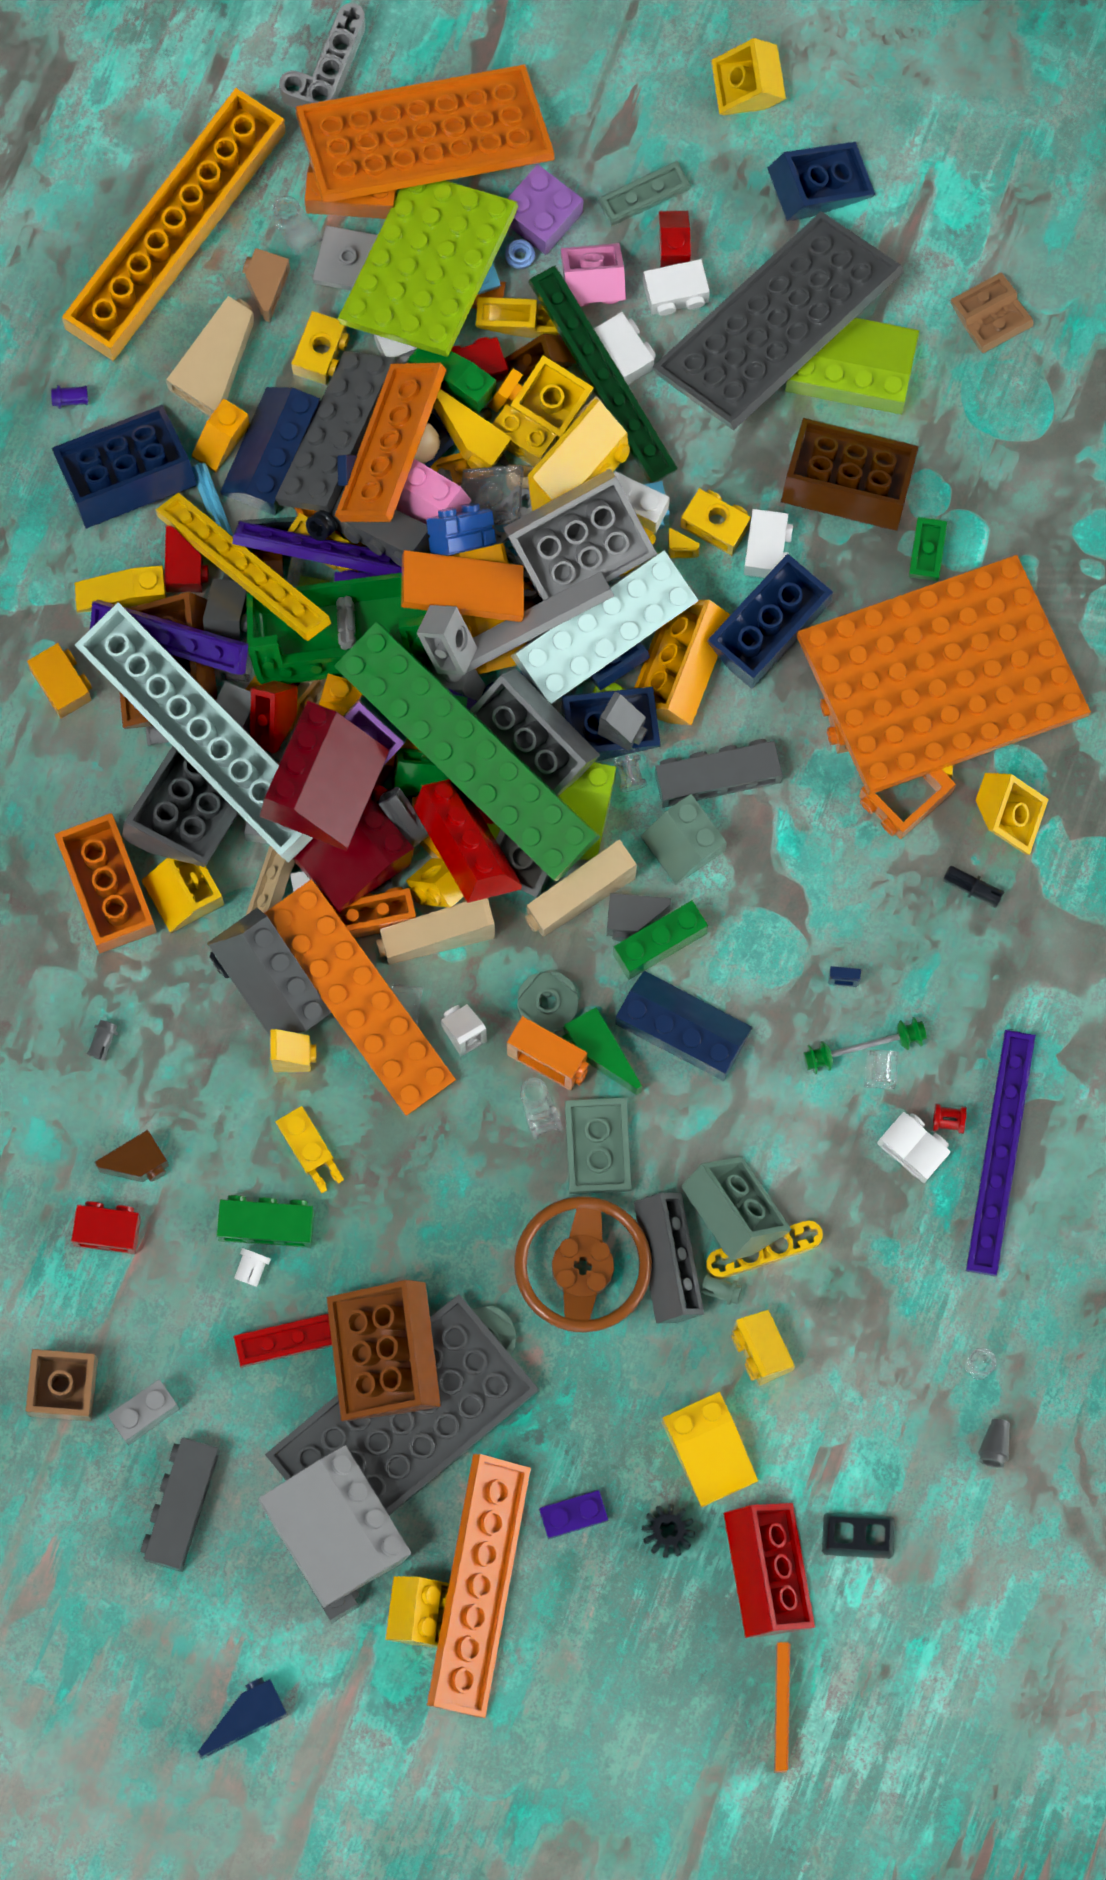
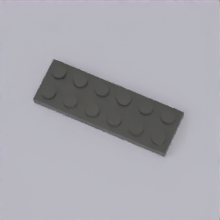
[275,351,399,513]

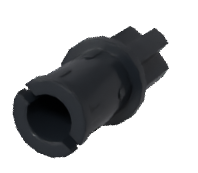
[943,866,1004,909]

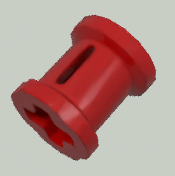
[932,1103,967,1134]

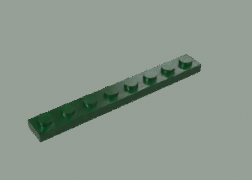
[528,265,678,483]

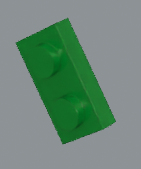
[908,517,948,582]

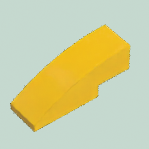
[476,297,560,339]

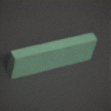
[598,161,691,226]

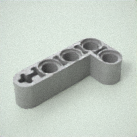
[279,3,365,108]

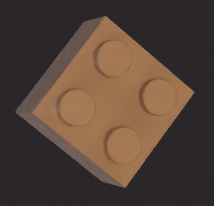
[25,1349,98,1421]

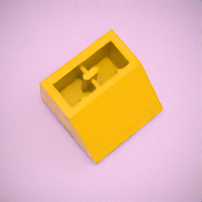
[142,858,225,934]
[731,1310,795,1386]
[385,1576,449,1648]

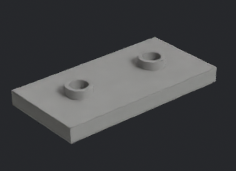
[313,225,378,290]

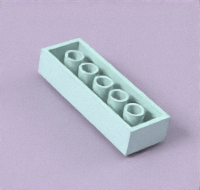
[510,550,699,704]

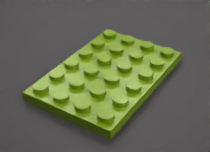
[338,181,518,357]

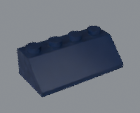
[220,387,320,515]
[707,553,833,689]
[615,971,753,1081]

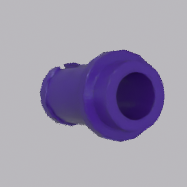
[51,385,88,409]

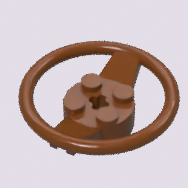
[514,1196,652,1333]

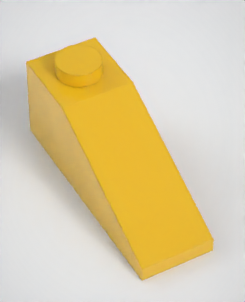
[433,389,512,475]
[74,566,167,613]

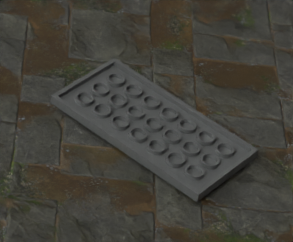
[653,211,903,431]
[265,1294,539,1516]

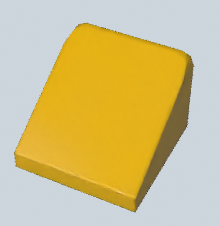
[668,528,700,558]

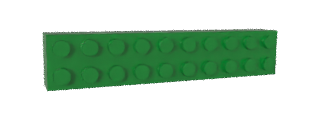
[334,622,600,881]

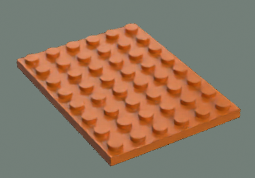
[796,555,1091,795]

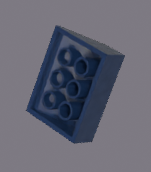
[52,404,197,529]

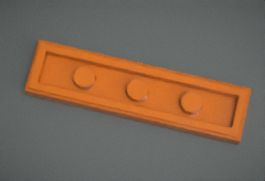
[774,1642,790,1773]

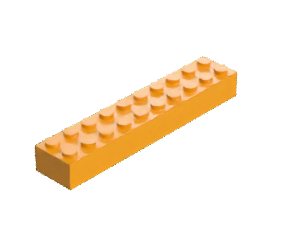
[62,88,286,362]

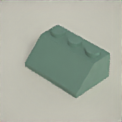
[681,1157,792,1260]

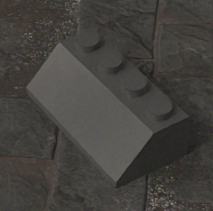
[470,668,600,796]
[207,908,331,1038]

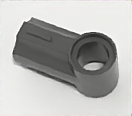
[376,787,429,847]

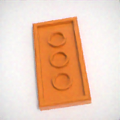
[401,550,524,622]

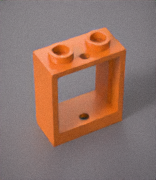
[859,769,956,840]
[507,1016,589,1091]

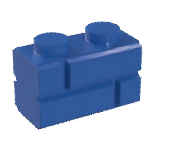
[426,503,496,555]

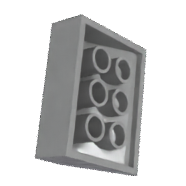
[503,469,658,601]
[258,1445,412,1608]

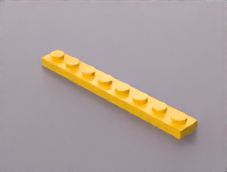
[155,492,331,641]

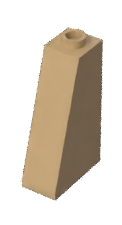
[166,296,254,417]
[525,839,637,937]
[376,898,495,965]

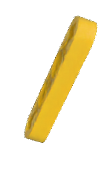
[706,1220,823,1279]

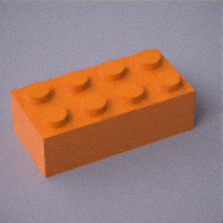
[54,813,157,954]

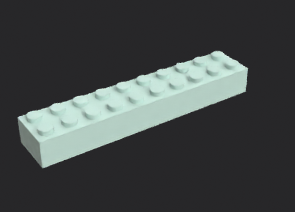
[75,602,313,863]

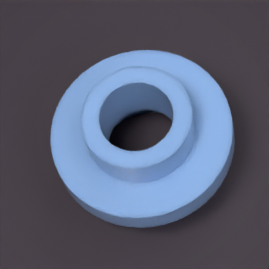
[505,240,535,269]

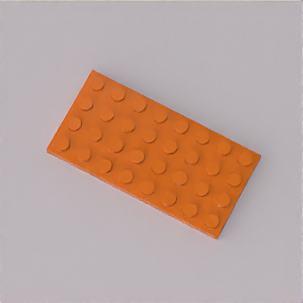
[296,64,554,203]

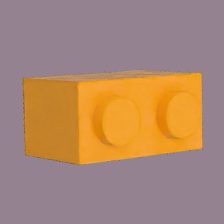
[27,643,93,719]

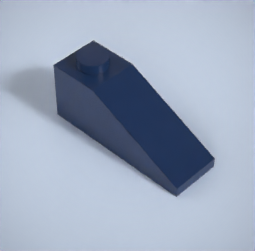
[198,1677,288,1759]

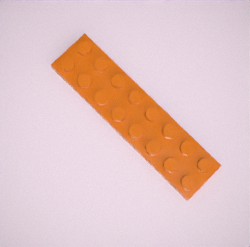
[264,879,456,1116]
[427,1454,531,1718]

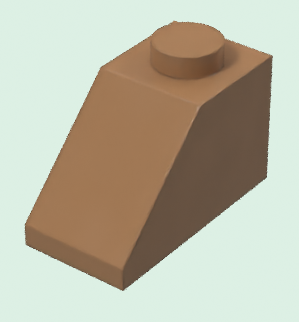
[243,248,290,322]

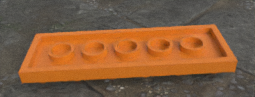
[335,363,446,522]

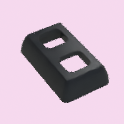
[822,1513,895,1559]

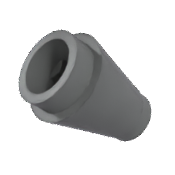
[978,1419,1010,1468]

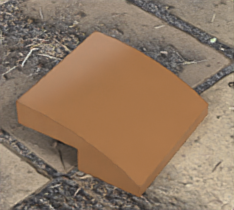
[950,272,1033,354]

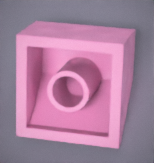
[561,243,626,307]
[396,459,472,525]

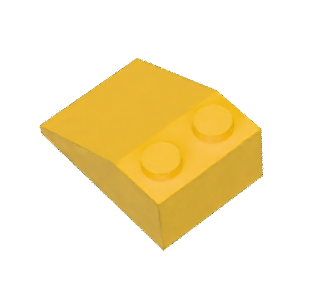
[662,1391,758,1508]

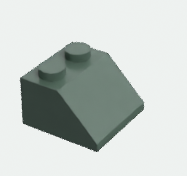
[641,794,727,885]

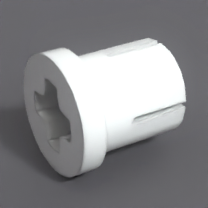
[234,1248,271,1287]

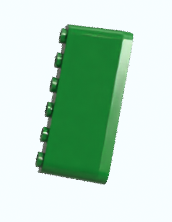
[247,573,432,684]

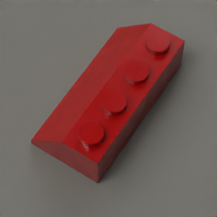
[414,779,522,903]
[723,1503,815,1638]

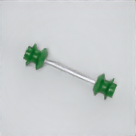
[803,1017,927,1075]

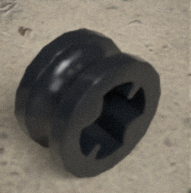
[306,510,336,541]

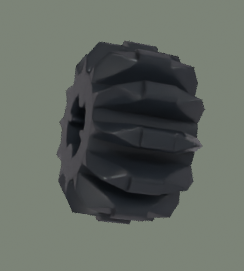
[642,1504,695,1559]

